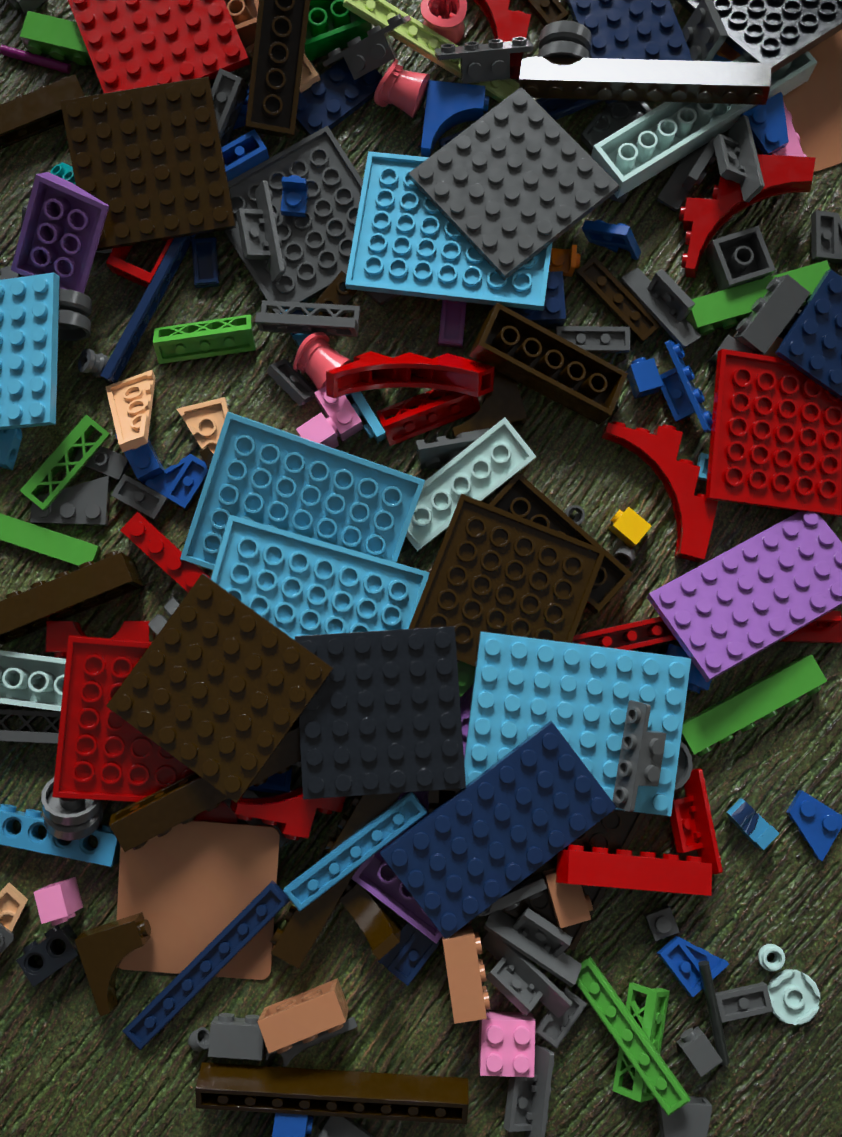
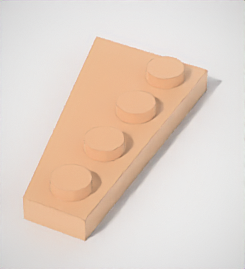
[105,370,156,452]

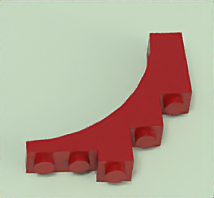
[473,0,531,80]
[679,154,816,278]
[326,351,494,398]
[602,421,718,563]
[230,786,346,840]

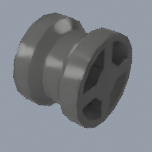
[78,348,108,378]

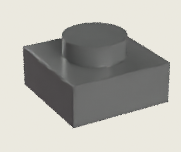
[644,905,679,941]

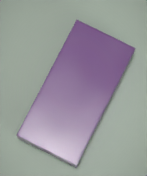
[438,300,467,348]

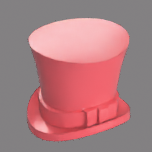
[421,0,467,44]
[374,59,430,118]
[293,332,351,390]

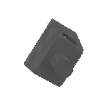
[655,1096,712,1137]

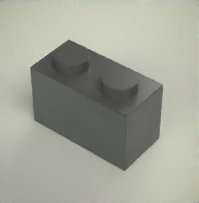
[208,1013,266,1060]

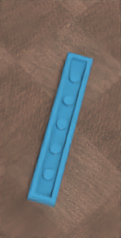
[283,792,428,912]

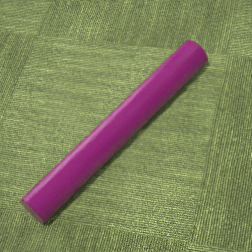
[0,45,71,74]

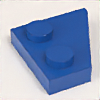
[739,92,789,155]
[786,790,842,861]
[657,936,729,998]

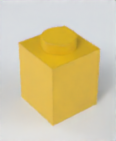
[608,507,652,549]

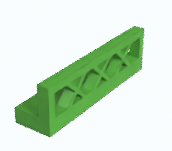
[153,314,256,364]
[20,415,111,511]
[613,983,670,1102]

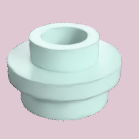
[758,944,785,971]

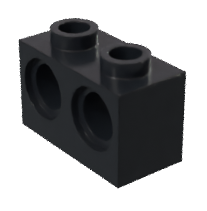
[16,924,79,987]

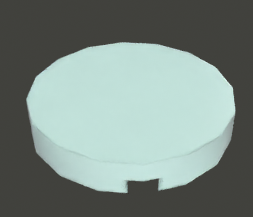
[767,969,820,1025]

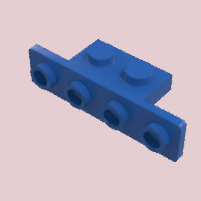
[660,340,713,433]

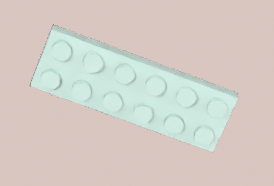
[406,417,537,551]

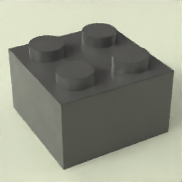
[705,226,776,291]

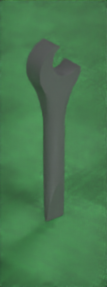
[266,1017,358,1067]

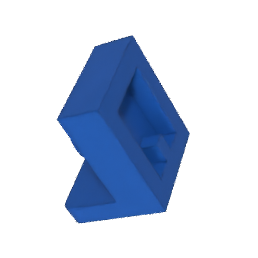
[280,175,308,217]

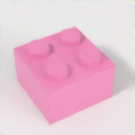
[478,1011,535,1077]

